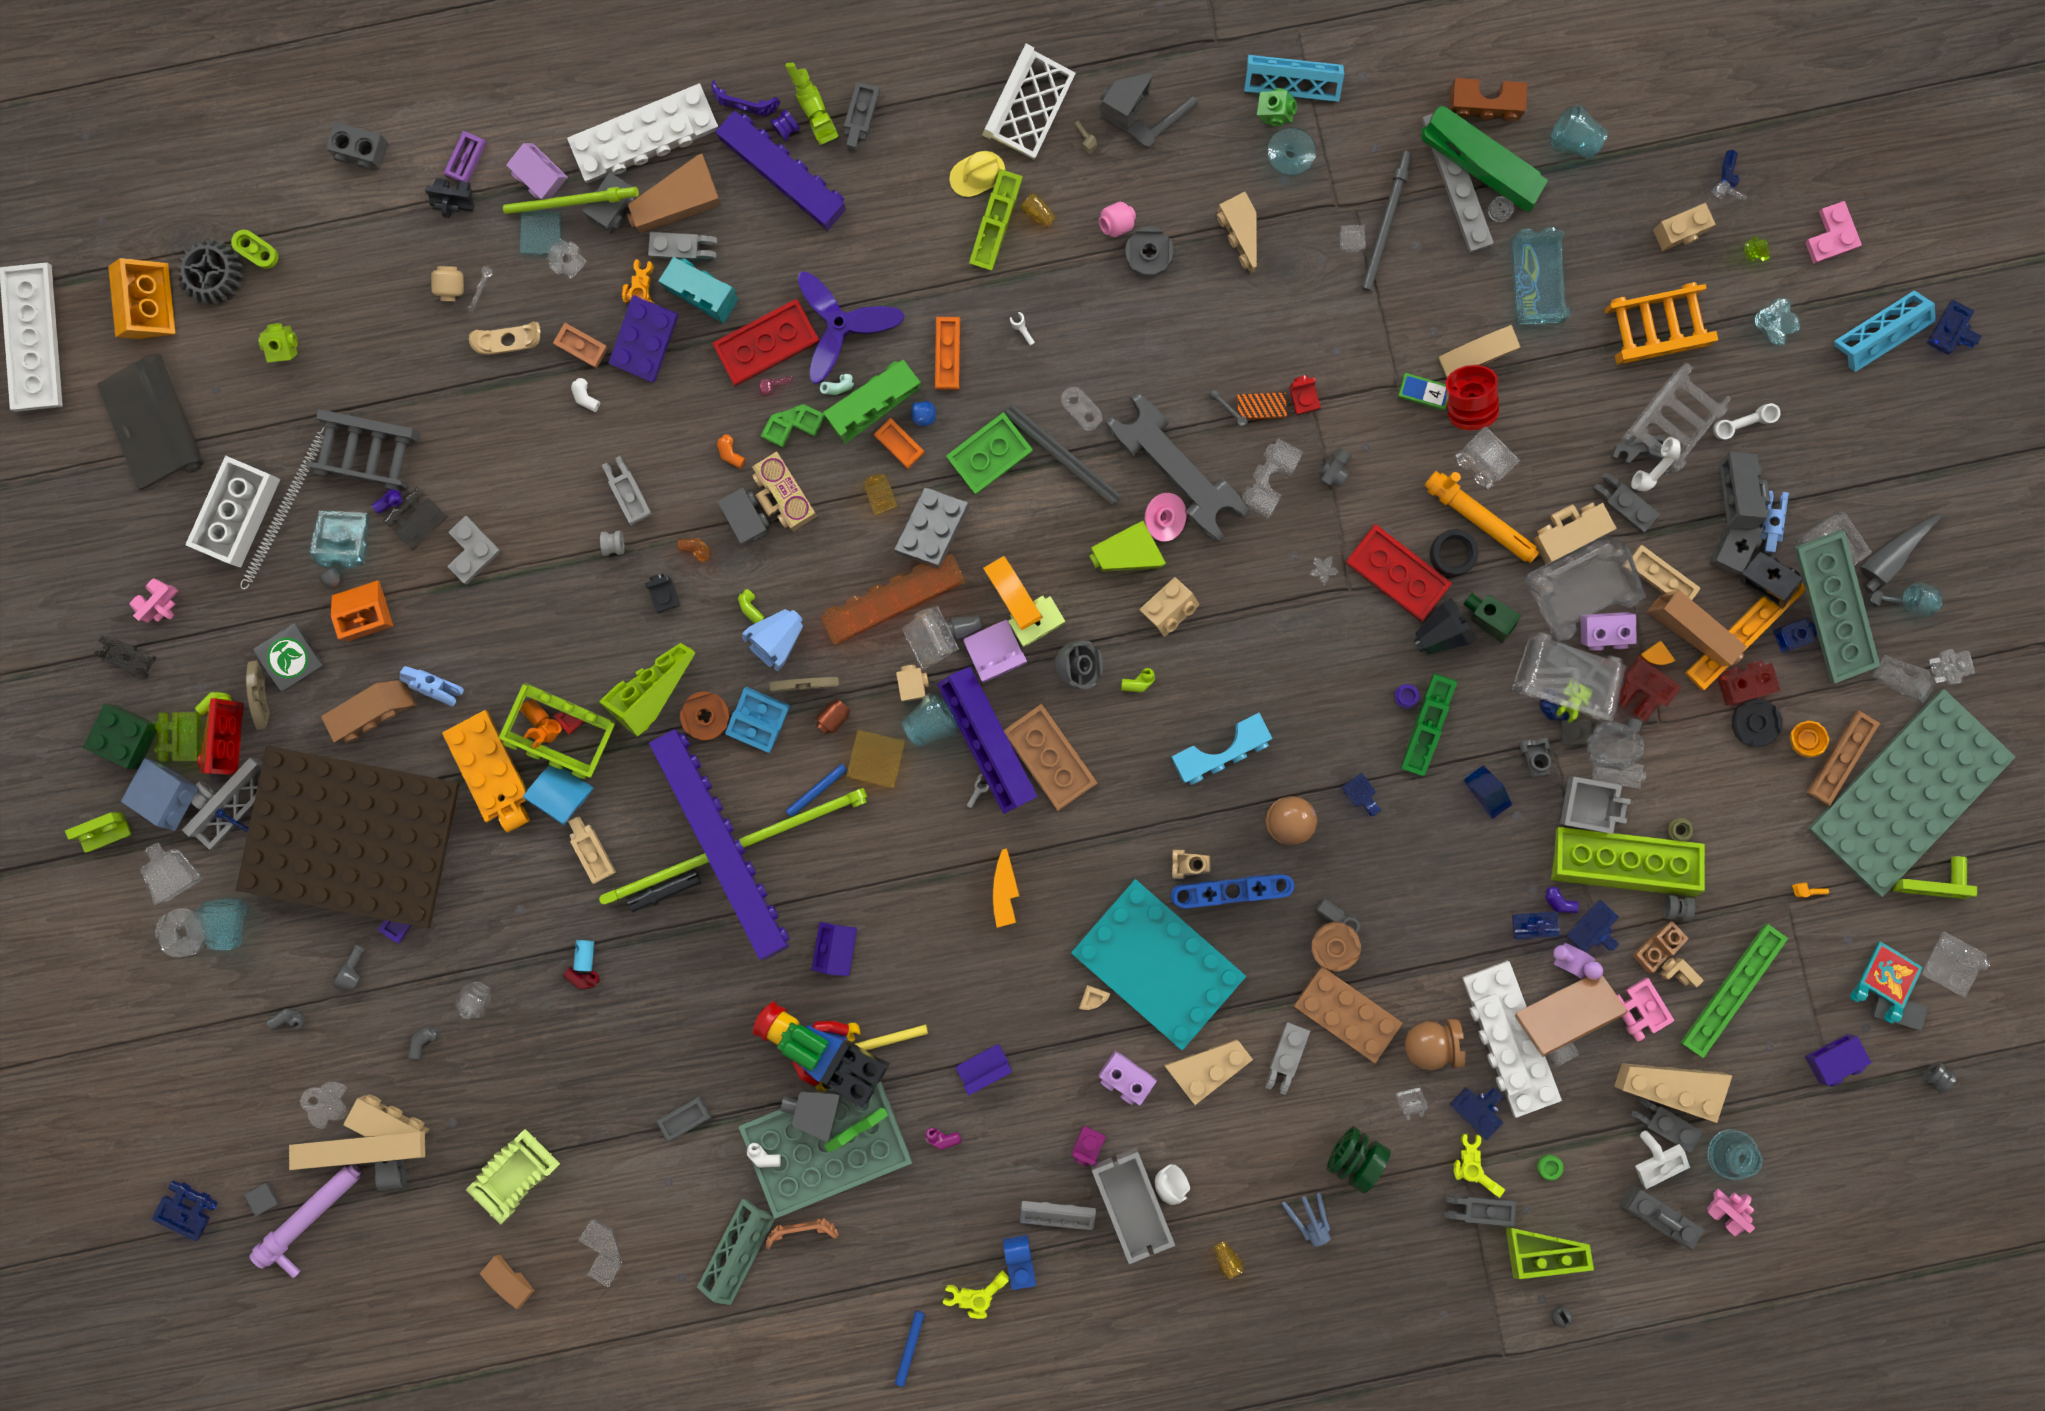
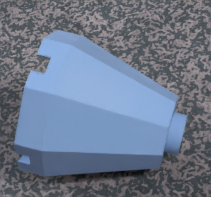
[742,609,803,671]

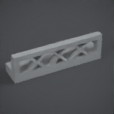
[182,758,263,850]

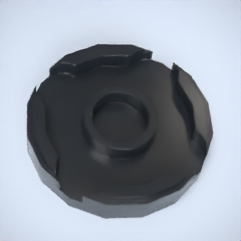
[1732,699,1783,747]

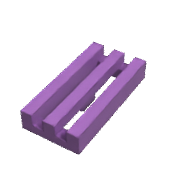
[443,131,487,183]

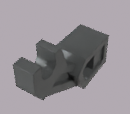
[1610,435,1666,465]

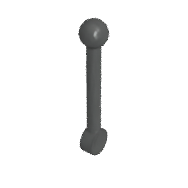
[1210,390,1248,427]

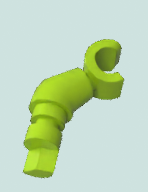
[785,62,839,145]

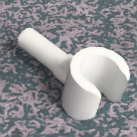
[1010,312,1035,346]

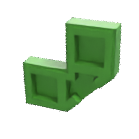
[761,404,825,448]
[824,1108,888,1153]

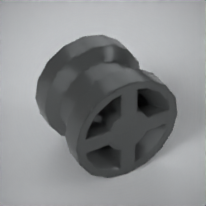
[1923,1061,1957,1093]

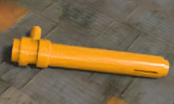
[1424,471,1539,563]

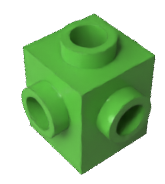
[1257,88,1297,126]

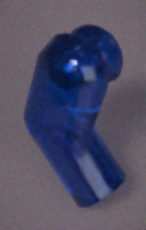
[1722,150,1740,188]
[1540,695,1570,721]

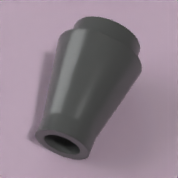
[944,616,981,641]

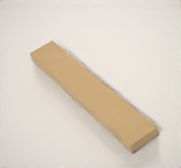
[289,1132,425,1170]

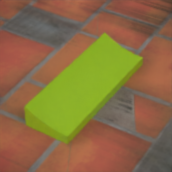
[1551,827,1705,897]

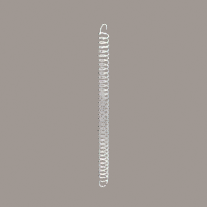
[241,427,325,589]

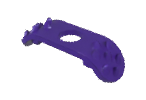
[711,80,780,117]

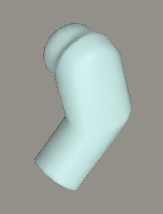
[820,374,854,395]

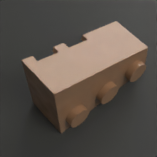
[321,680,417,743]

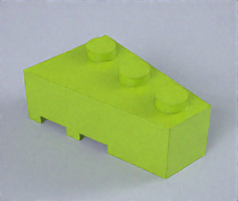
[1505,1227,1594,1279]

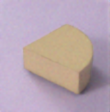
[1079,985,1110,1010]

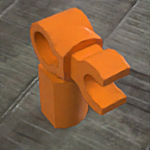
[520,699,562,748]

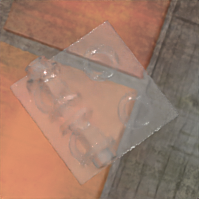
[1921,931,1990,998]

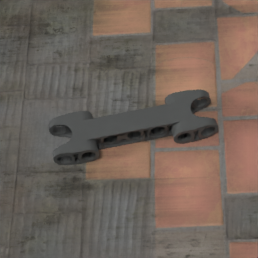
[1104,393,1249,542]

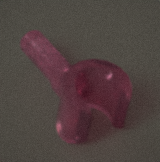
[760,375,793,395]

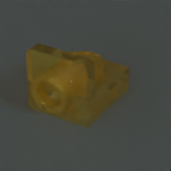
[863,474,898,515]

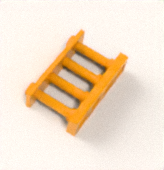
[1604,282,1718,365]

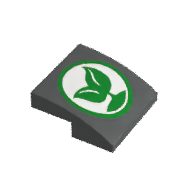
[254,622,324,692]

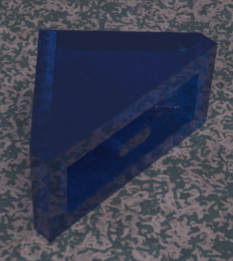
[1463,765,1512,819]

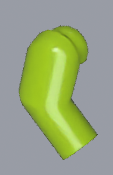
[1121,668,1155,692]

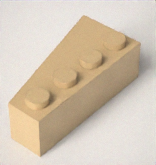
[1614,1063,1732,1123]

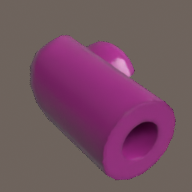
[925,1127,962,1150]

